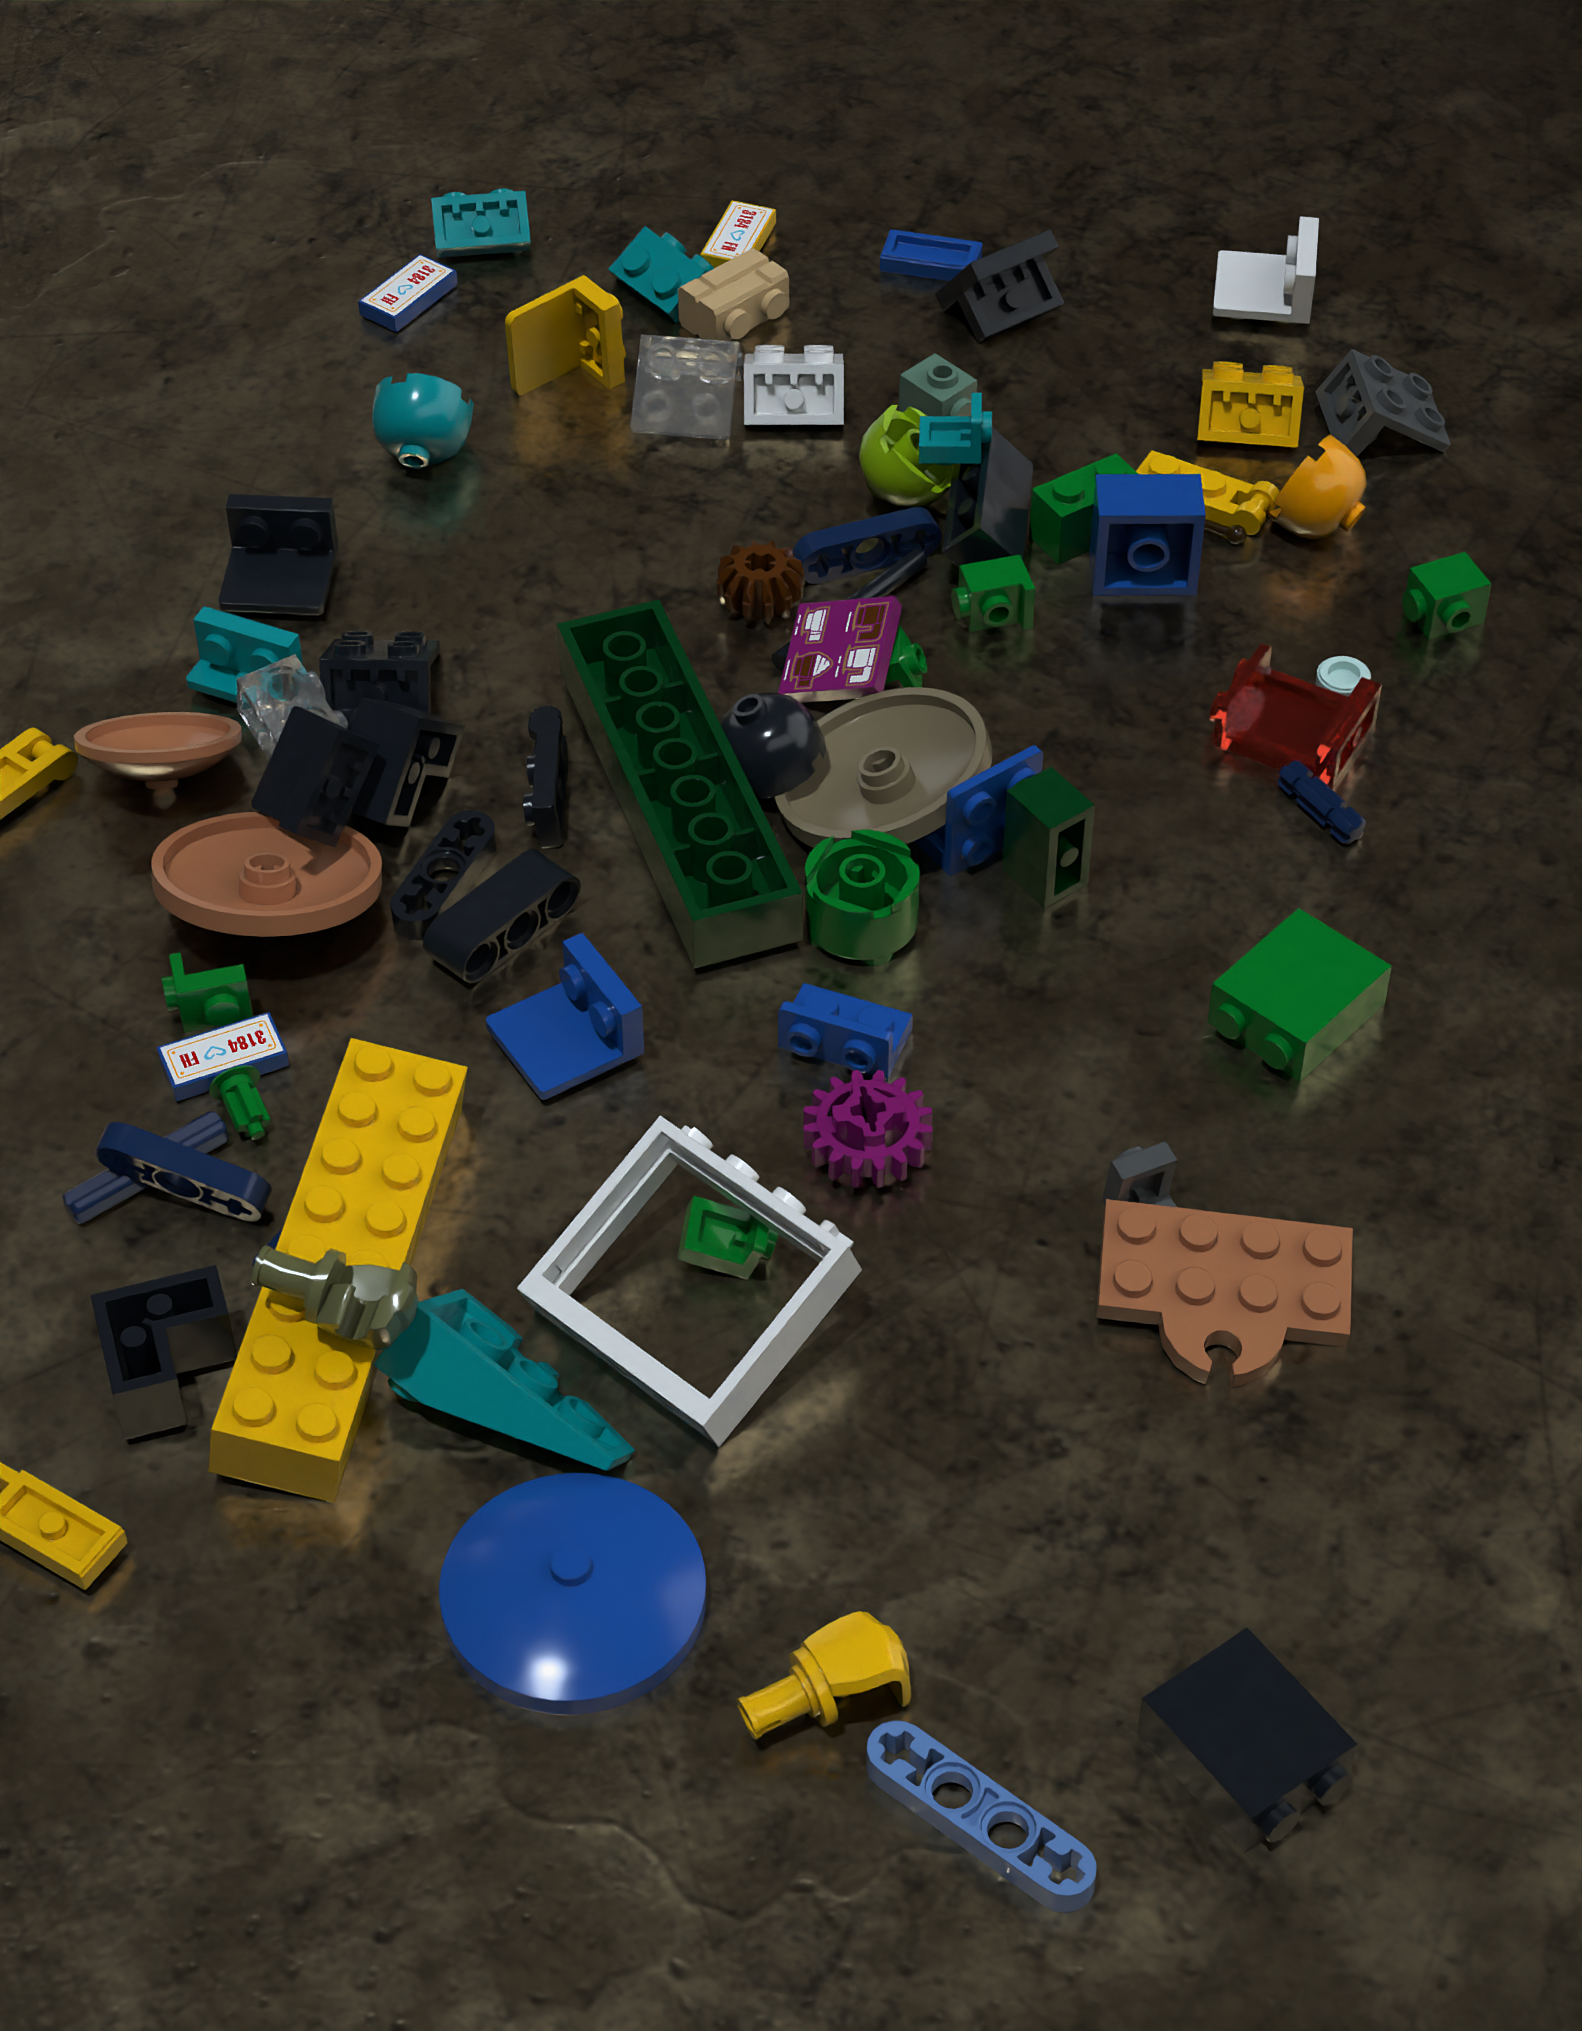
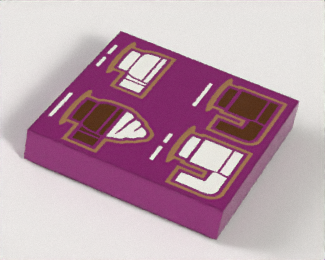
[778,596,902,703]

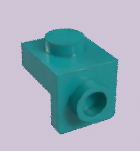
[919,393,992,466]

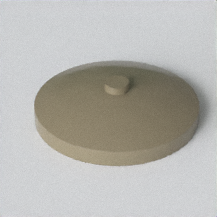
[775,687,993,848]

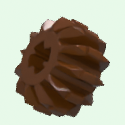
[716,539,804,625]

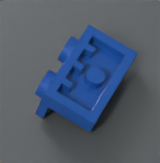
[778,983,913,1079]

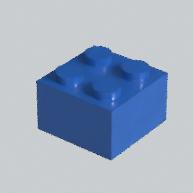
[1089,474,1206,596]

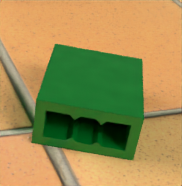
[1207,908,1392,1082]

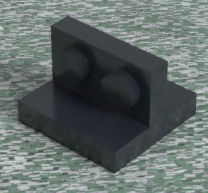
[935,229,1065,343]

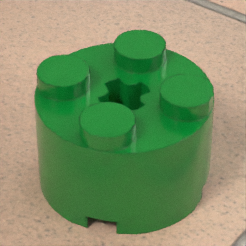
[805,829,920,966]

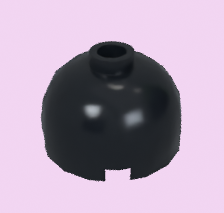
[719,693,827,799]

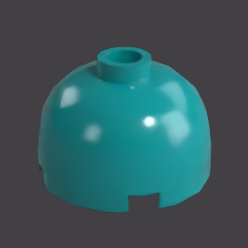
[372,373,474,469]

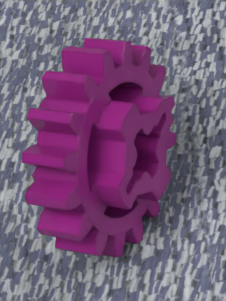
[803,1070,933,1188]

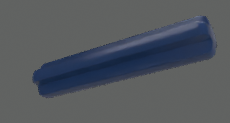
[62,1111,229,1224]

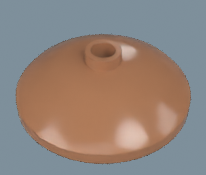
[74,712,242,790]

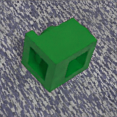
[951,555,1035,632]

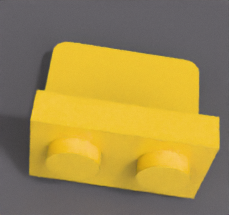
[505,275,626,395]

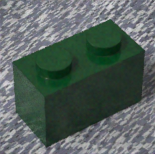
[1002,766,1095,909]

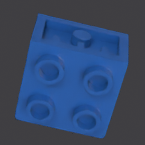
[914,745,1043,877]
[486,933,644,1099]

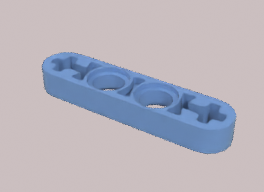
[866,1720,1097,1913]

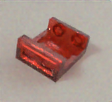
[1209,643,1382,790]

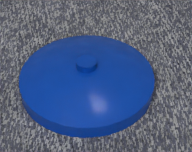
[439,1473,707,1715]

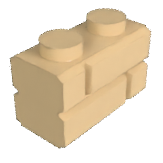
[678,248,789,350]

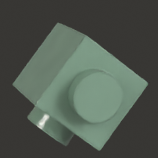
[899,353,977,416]

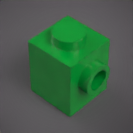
[1402,552,1492,640]

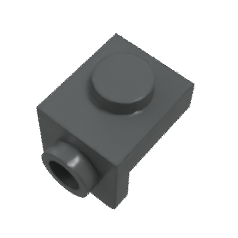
[1102,1141,1177,1207]

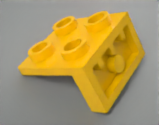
[1197,361,1304,447]

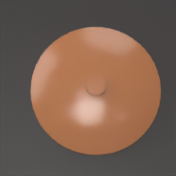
[151,811,382,937]

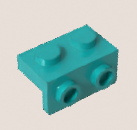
[608,226,714,323]

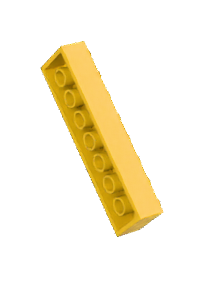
[208,1038,468,1503]

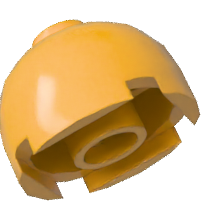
[1268,434,1366,540]

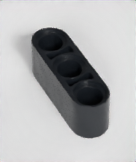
[423,849,581,984]

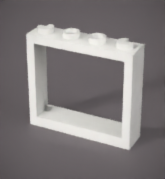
[517,1116,862,1447]

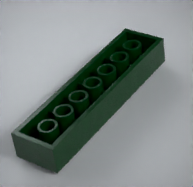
[556,599,803,969]

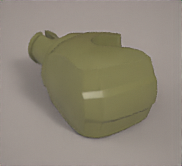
[251,1245,418,1350]

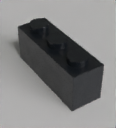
[942,427,1033,568]

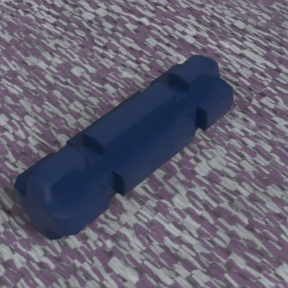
[1277,760,1366,845]

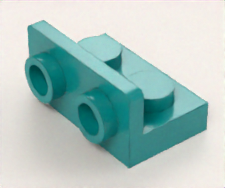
[431,188,531,258]
[186,606,305,715]

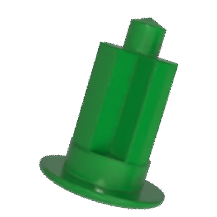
[209,1065,271,1140]

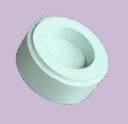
[1315,656,1371,707]

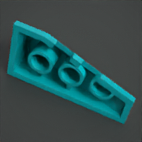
[373,1289,635,1471]

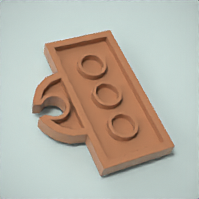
[1096,1199,1353,1387]

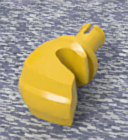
[736,1611,911,1739]

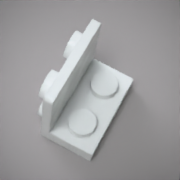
[1213,217,1319,324]
[744,345,844,425]

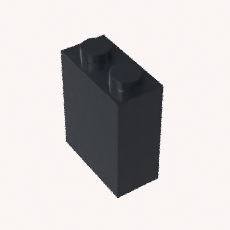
[1137,1627,1358,1853]

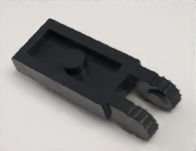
[523,705,568,848]

